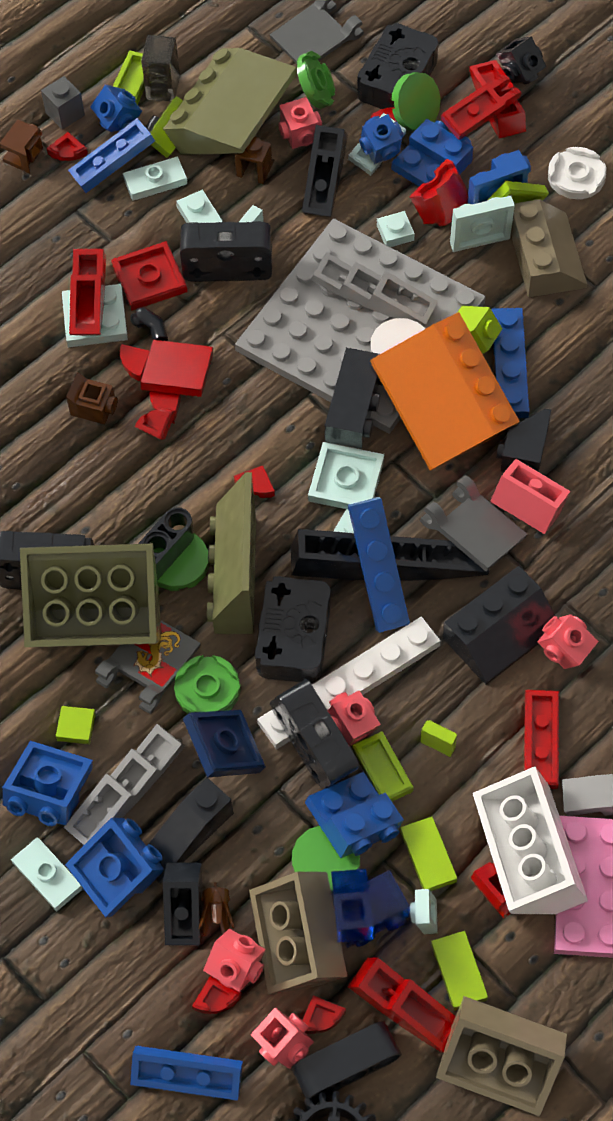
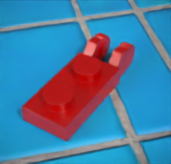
[441,74,522,140]

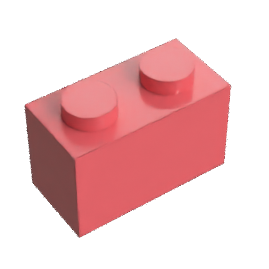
[490,459,571,534]

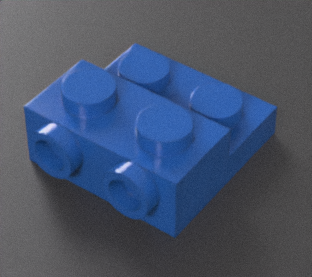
[391,119,473,186]
[468,150,531,204]
[3,741,93,826]
[305,772,404,858]
[65,818,165,917]

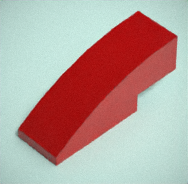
[469,60,526,139]
[69,249,106,335]
[348,957,456,1053]

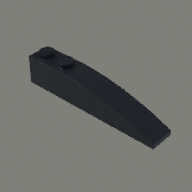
[291,529,490,581]

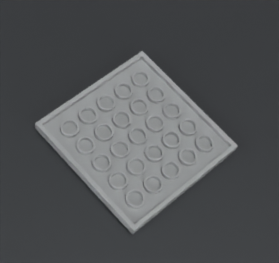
[235,218,486,434]

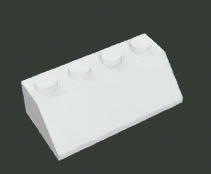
[473,767,588,914]

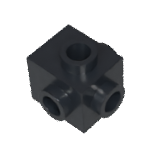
[496,36,547,85]

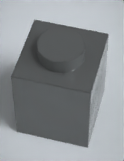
[41,76,85,130]

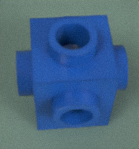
[90,85,142,132]
[359,114,404,165]

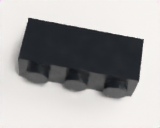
[324,347,383,449]

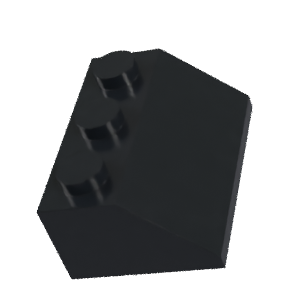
[443,566,555,685]

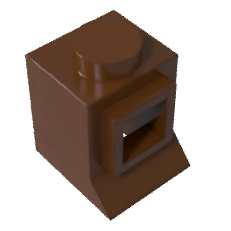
[0,120,43,174]
[235,137,275,184]
[66,372,118,425]

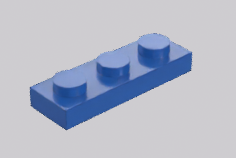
[68,118,155,193]
[130,1046,243,1101]

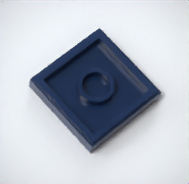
[183,710,266,778]

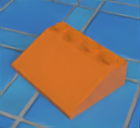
[370,312,520,471]

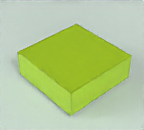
[56,706,96,744]
[421,720,457,757]

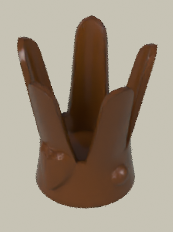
[198,882,235,937]

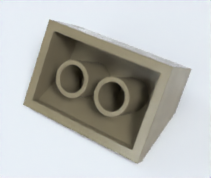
[511,199,587,297]
[249,872,347,995]
[436,996,567,1116]

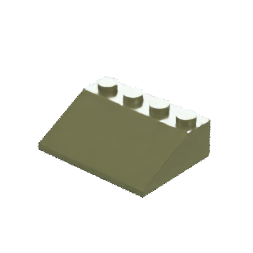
[163,48,297,155]
[207,472,256,634]
[20,543,161,647]

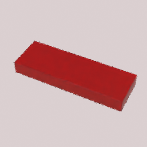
[524,690,559,789]

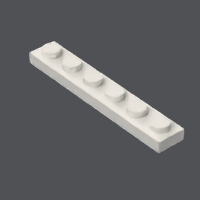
[257,616,440,750]

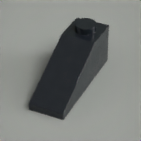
[302,125,348,217]
[149,777,234,885]

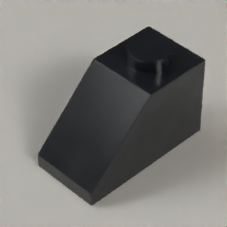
[496,409,551,472]
[163,863,202,945]

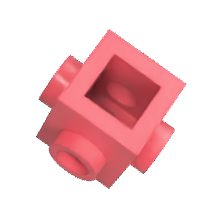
[278,97,322,149]
[538,614,599,669]
[328,690,381,746]
[203,928,266,992]
[251,1008,314,1069]

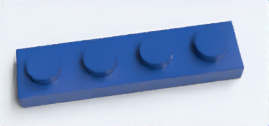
[492,308,529,418]
[347,497,410,633]

